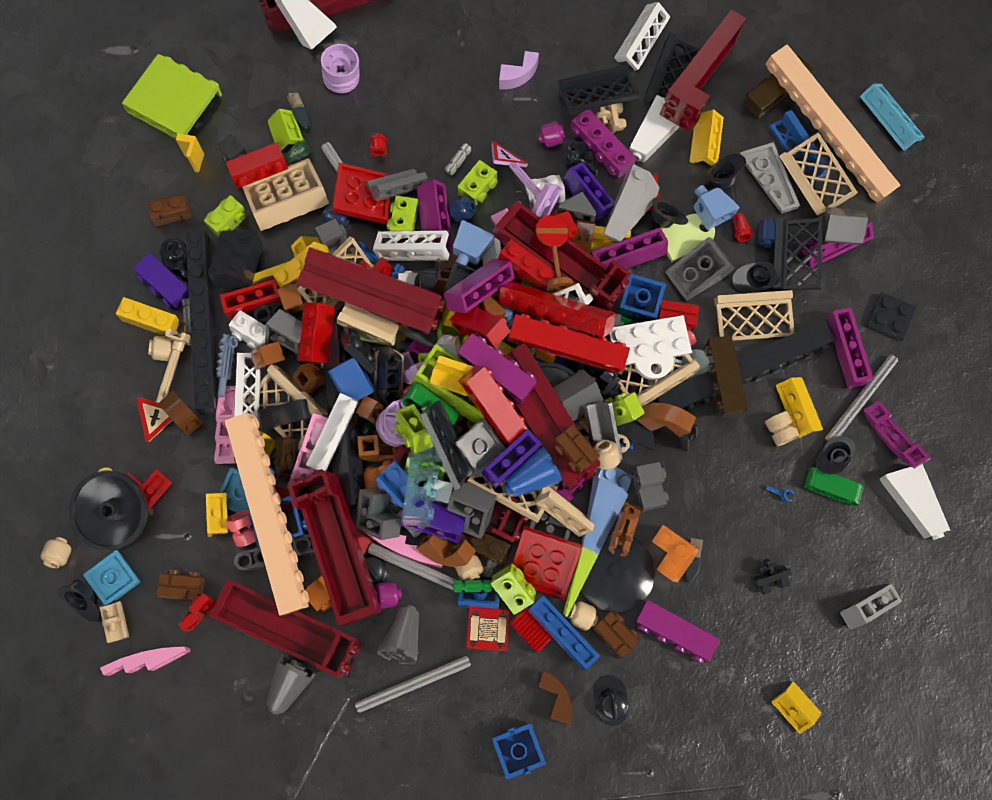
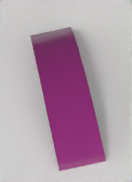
[863,401,931,469]

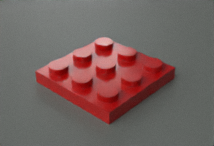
[332,162,390,224]
[513,526,583,600]

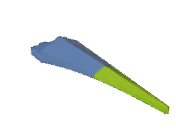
[563,467,633,617]

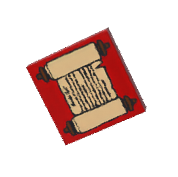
[466,607,510,651]

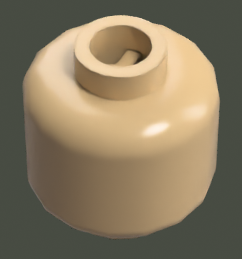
[148,336,174,361]
[594,440,621,470]
[41,537,71,569]
[455,554,484,581]
[567,601,598,631]

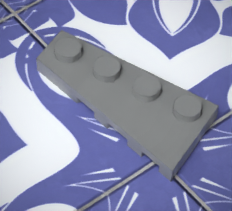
[739,142,800,214]

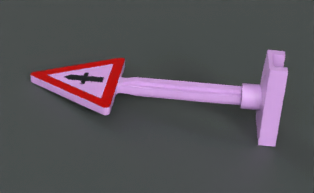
[491,141,563,217]

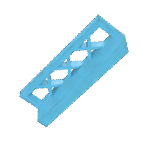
[860,84,925,150]

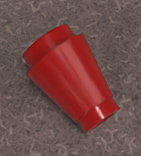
[733,213,753,242]

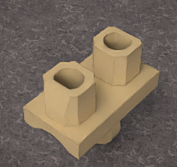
[596,97,626,134]
[99,601,129,643]

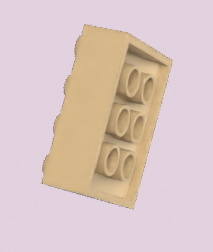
[243,158,329,231]

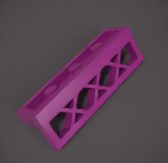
[796,220,874,268]

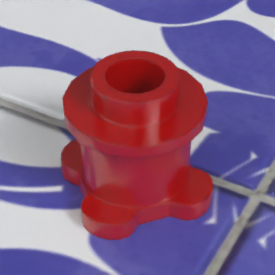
[369,134,387,156]

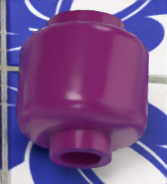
[538,121,566,148]
[374,581,402,609]

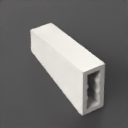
[274,0,337,49]
[629,95,679,163]
[879,464,950,540]

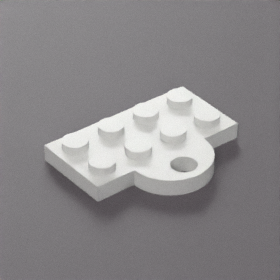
[608,315,692,380]

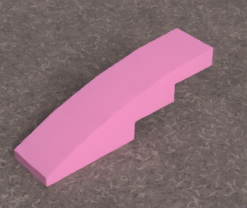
[214,386,236,464]
[287,413,328,488]
[366,533,443,568]
[100,647,191,676]

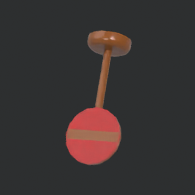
[536,215,574,293]

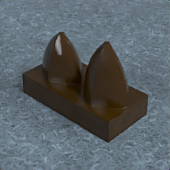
[270,437,298,478]

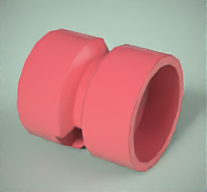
[226,510,256,547]

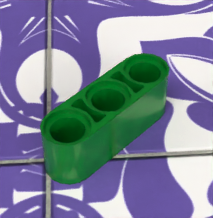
[402,383,459,425]
[804,467,864,506]

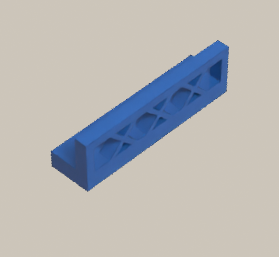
[769,110,829,183]
[528,596,600,672]

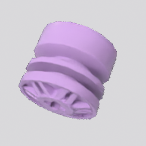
[321,44,360,93]
[376,399,406,447]

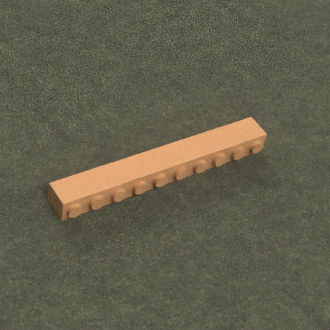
[766,45,900,203]
[225,413,309,616]

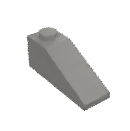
[840,584,902,630]

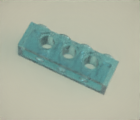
[402,444,441,527]

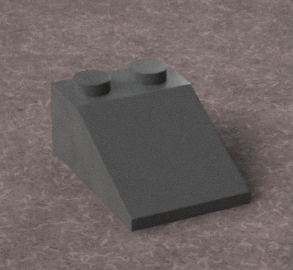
[665,237,736,301]

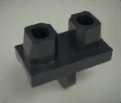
[597,369,621,399]
[751,558,792,594]

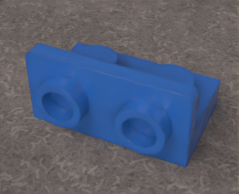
[375,460,422,508]

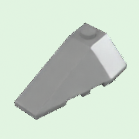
[603,164,660,242]

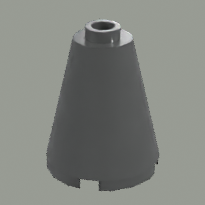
[377,605,419,664]
[266,653,317,715]

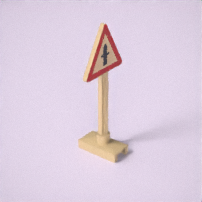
[137,328,192,442]

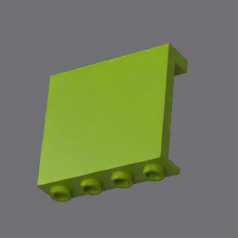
[122,54,222,139]

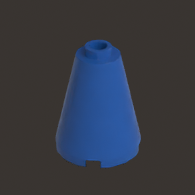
[503,447,562,497]

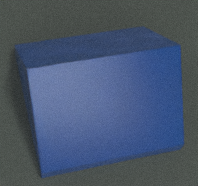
[327,356,375,401]
[458,577,499,609]

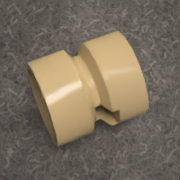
[765,411,800,447]

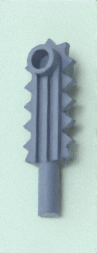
[216,334,238,398]

